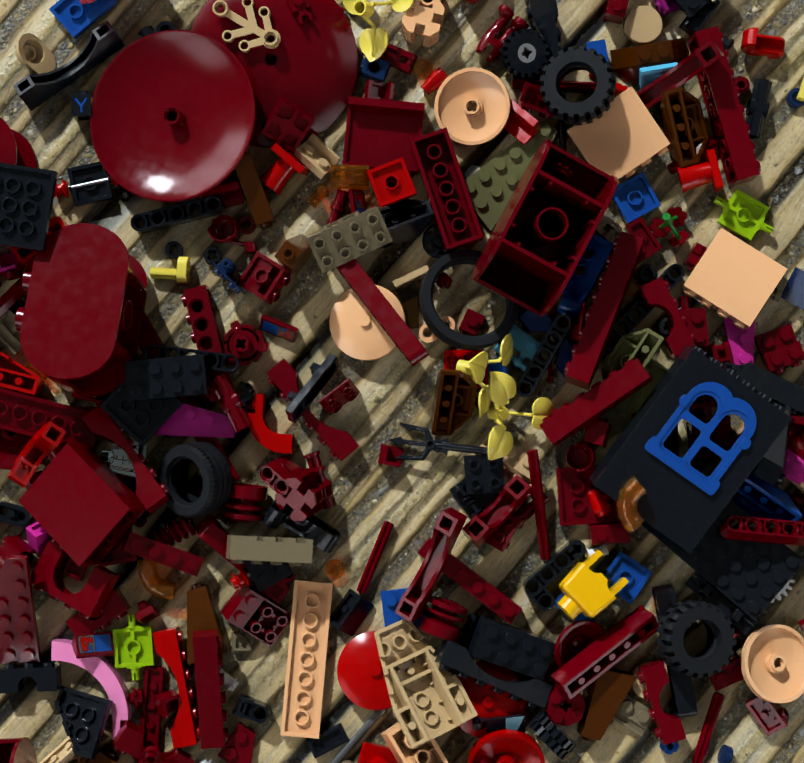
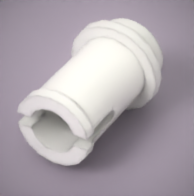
[583,544,609,560]
[221,668,239,692]

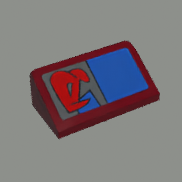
[348,189,366,214]
[259,315,299,343]
[71,631,114,659]

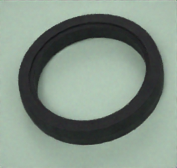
[419,249,520,350]

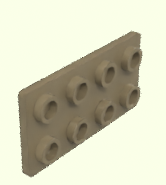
[307,206,392,273]

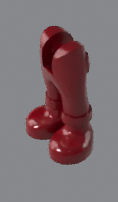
[475,4,529,63]

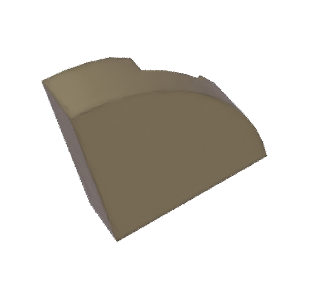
[232,632,252,652]

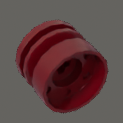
[224,483,268,522]
[419,596,468,642]

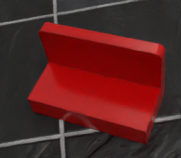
[504,99,541,145]

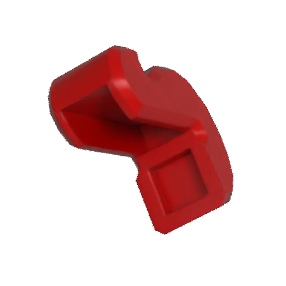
[740,27,785,59]

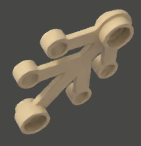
[212,0,281,53]

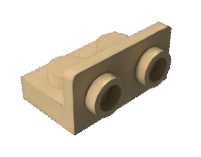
[293,134,340,179]

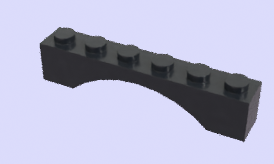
[13,20,125,111]
[435,640,553,710]

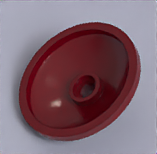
[554,620,605,668]

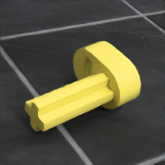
[149,256,191,284]

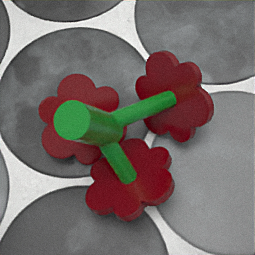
[650,207,690,248]

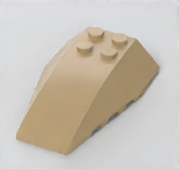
[374,619,478,749]

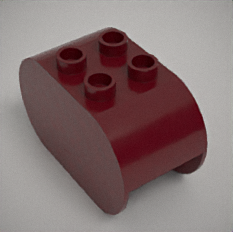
[471,139,618,317]
[15,223,148,397]

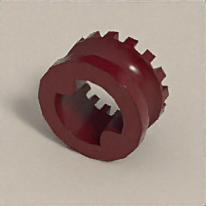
[238,216,256,235]

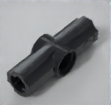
[745,79,772,139]

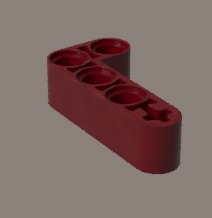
[195,514,252,580]

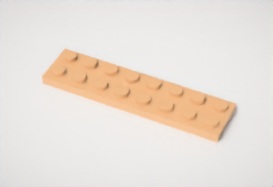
[280,579,333,739]

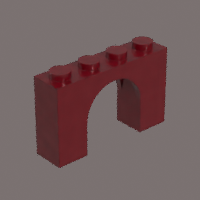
[30,539,120,619]

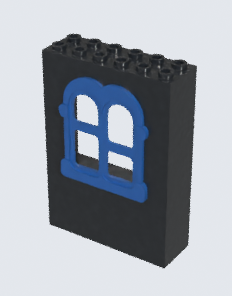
[589,345,792,553]

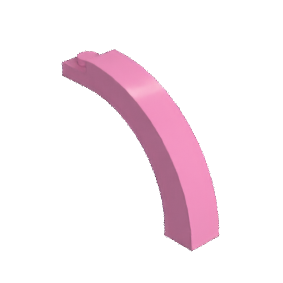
[51,638,132,740]

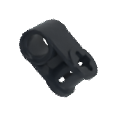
[232,693,271,723]

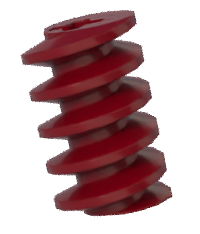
[152,516,196,546]

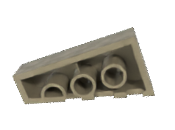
[226,535,313,566]

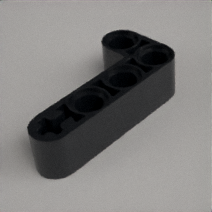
[263,499,341,553]
[523,539,586,611]

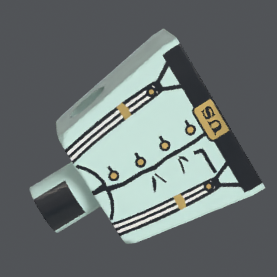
[100,442,147,477]

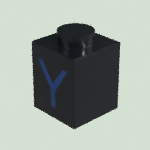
[71,90,93,121]

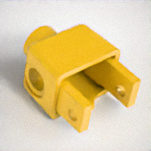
[557,550,629,620]

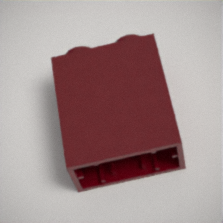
[19,442,146,567]

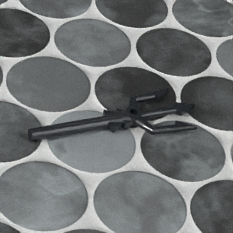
[389,422,488,461]

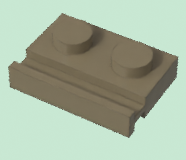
[0,309,22,355]
[613,694,651,737]

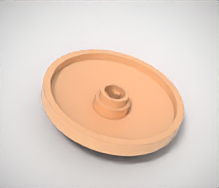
[434,67,511,146]
[329,285,406,361]
[741,624,804,703]

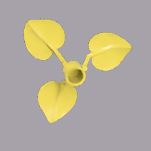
[342,0,414,62]
[456,333,513,418]
[487,371,555,461]

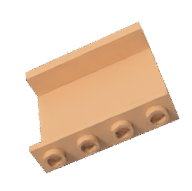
[567,86,670,185]
[681,228,787,329]

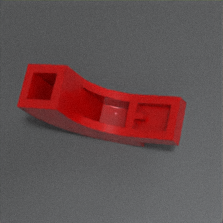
[247,394,294,454]
[7,421,66,488]

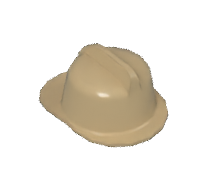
[15,33,56,74]

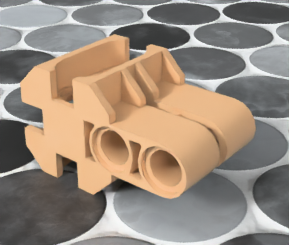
[402,0,445,47]

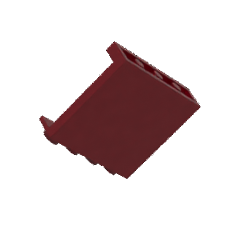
[342,96,425,177]

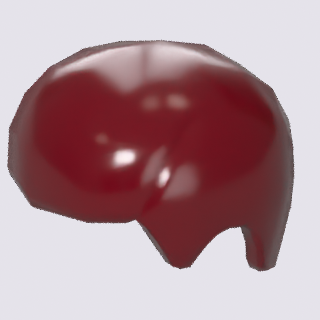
[207,215,239,244]
[566,442,595,472]

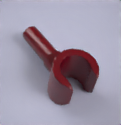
[230,240,257,253]

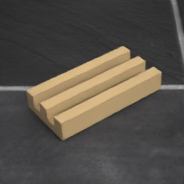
[392,265,429,290]

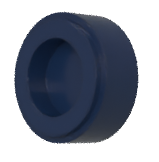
[786,88,804,108]
[717,744,733,763]

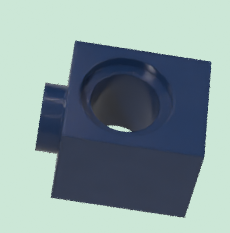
[360,58,390,83]

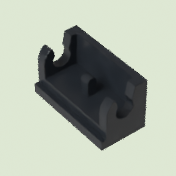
[679,0,721,37]

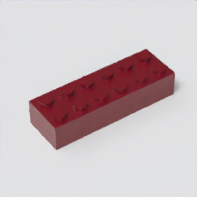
[410,127,483,252]

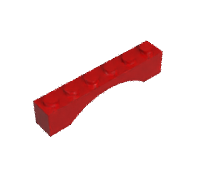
[152,626,200,749]

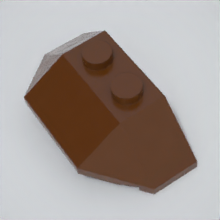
[610,38,688,85]
[659,87,709,167]
[431,369,477,436]

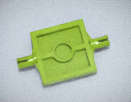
[713,189,774,242]
[113,613,155,681]

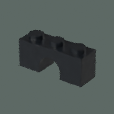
[0,661,62,694]

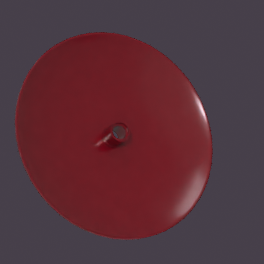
[191,0,358,148]
[90,30,256,202]

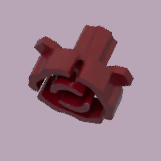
[223,320,269,366]

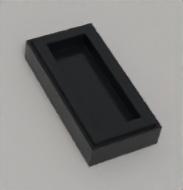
[306,722,350,758]

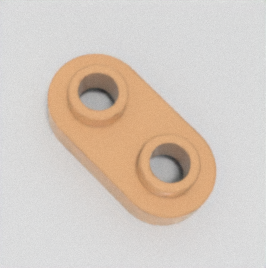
[419,316,455,343]

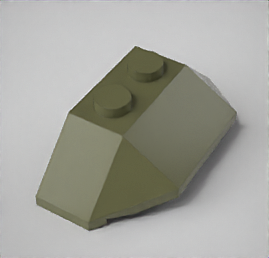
[601,328,665,404]

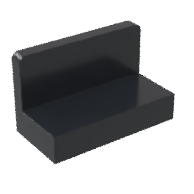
[330,589,374,636]

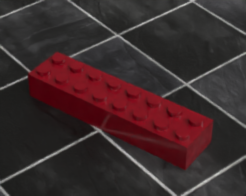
[687,26,761,187]
[564,231,644,390]

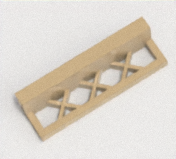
[40,727,112,763]

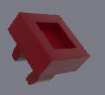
[135,600,161,624]

